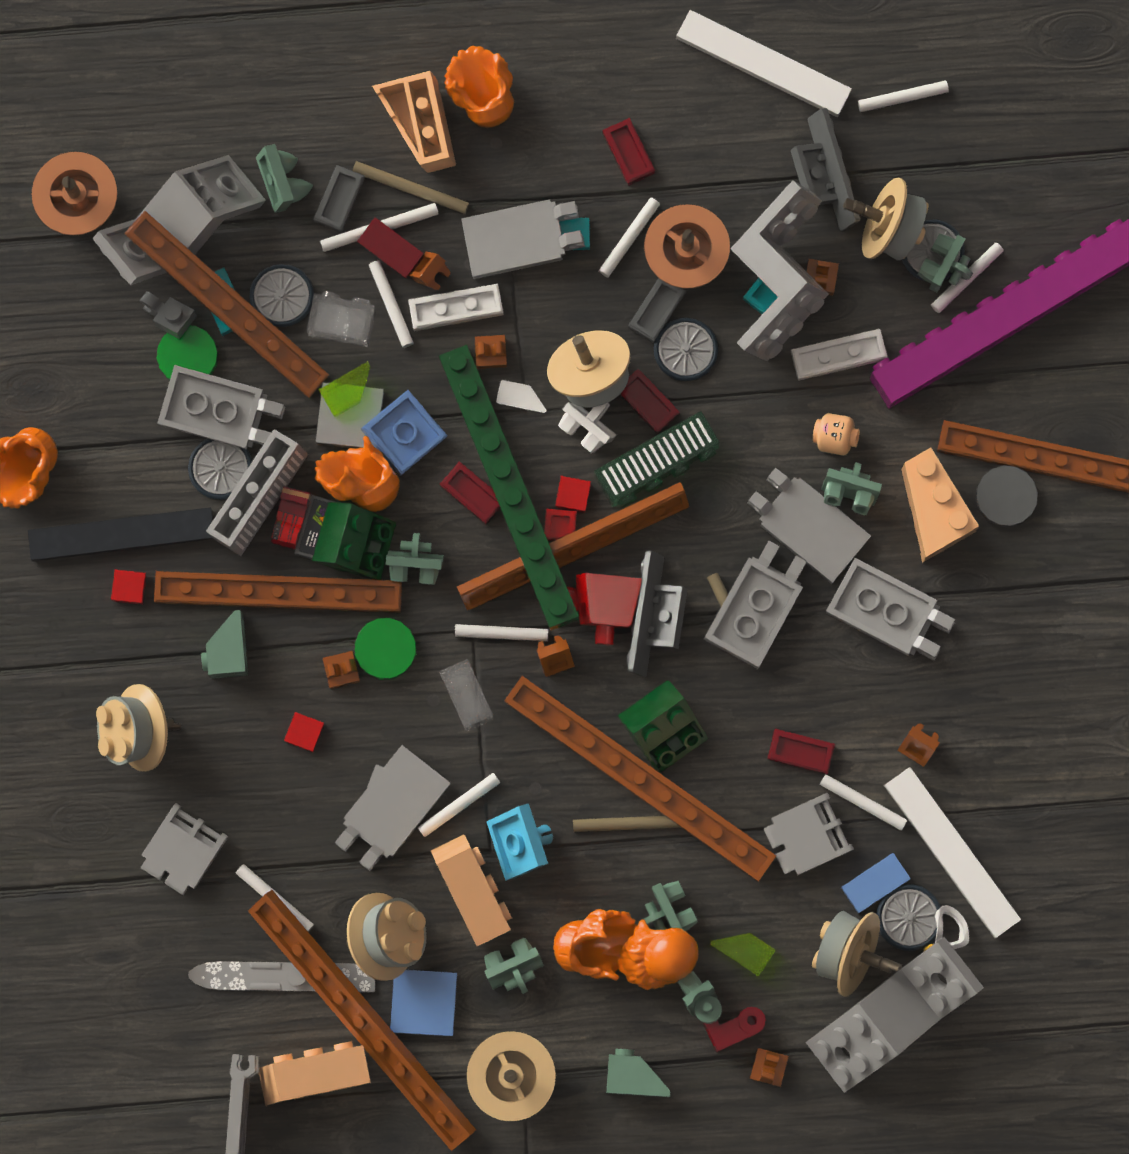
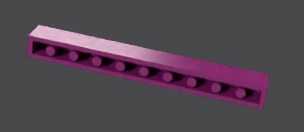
[870,219,1129,409]

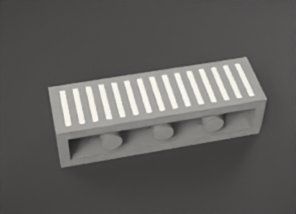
[206,429,309,556]

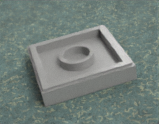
[316,383,384,449]

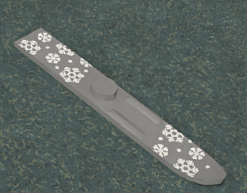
[188,961,375,992]

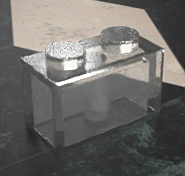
[307,292,376,347]
[439,659,494,732]

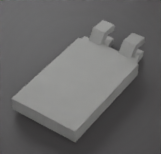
[461,199,585,279]
[157,365,285,450]
[747,468,871,584]
[704,541,807,669]
[826,558,955,661]
[335,745,451,871]
[226,1054,260,1154]

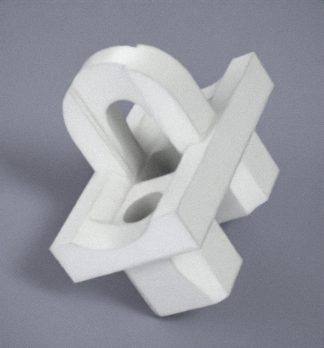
[558,402,616,453]

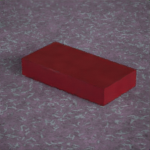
[602,118,655,186]
[357,217,424,278]
[619,369,680,435]
[439,461,501,525]
[767,729,835,774]

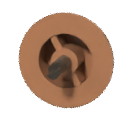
[32,152,117,235]
[644,204,730,289]

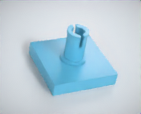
[486,804,553,881]

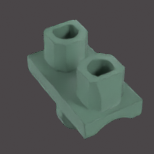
[917,233,973,293]
[821,462,882,515]
[386,533,444,585]
[643,881,698,931]
[484,938,544,994]
[678,971,722,1024]

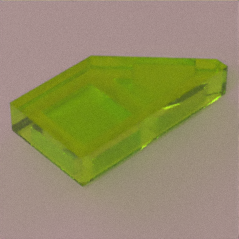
[319,361,371,417]
[710,933,776,977]

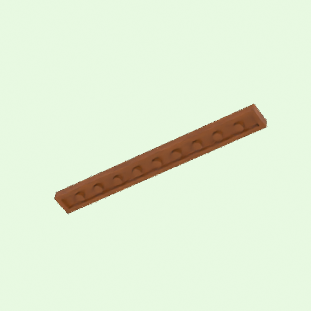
[504,676,776,882]
[248,890,476,1151]

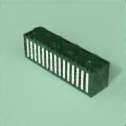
[594,411,720,508]

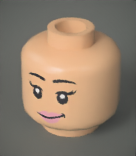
[813,413,860,456]

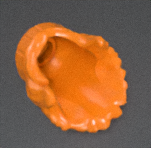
[444,46,514,128]
[0,427,58,509]
[315,436,400,512]
[553,909,638,981]
[618,919,698,990]

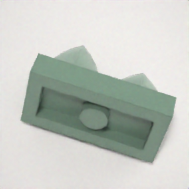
[256,144,313,213]

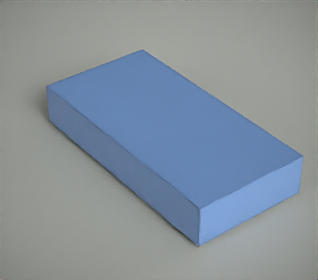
[841,853,911,913]

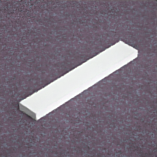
[676,10,852,118]
[884,767,1021,938]

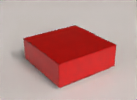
[555,476,591,513]
[544,509,577,541]
[111,569,147,605]
[284,712,325,753]

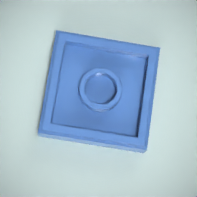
[361,390,447,476]
[390,970,457,1036]

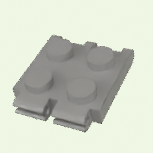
[764,793,854,876]
[141,803,228,895]

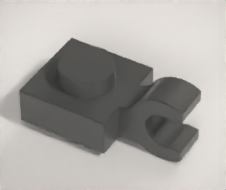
[140,291,197,339]

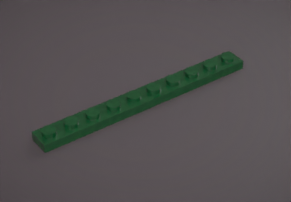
[439,345,579,631]

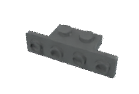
[790,108,860,231]
[627,551,688,677]

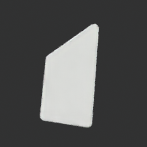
[496,380,546,413]

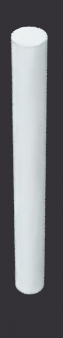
[320,203,439,252]

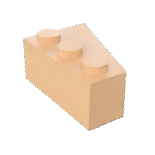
[372,71,456,173]
[901,448,979,563]
[431,834,512,946]
[259,1041,371,1106]

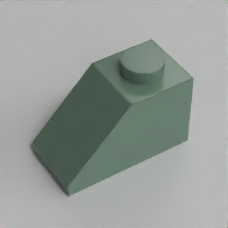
[201,610,248,679]
[606,1049,670,1097]

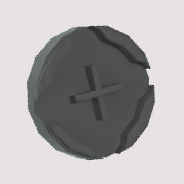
[975,465,1038,527]

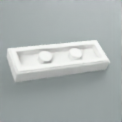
[408,284,504,331]
[791,329,888,381]

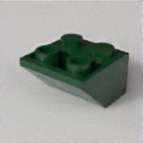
[312,502,396,580]
[618,680,709,773]

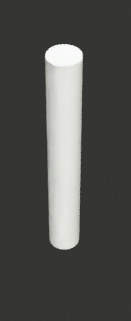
[858,81,949,112]
[599,198,660,278]
[931,242,1004,313]
[369,260,414,348]
[455,624,548,641]
[417,773,500,837]
[820,774,907,831]
[236,864,314,932]

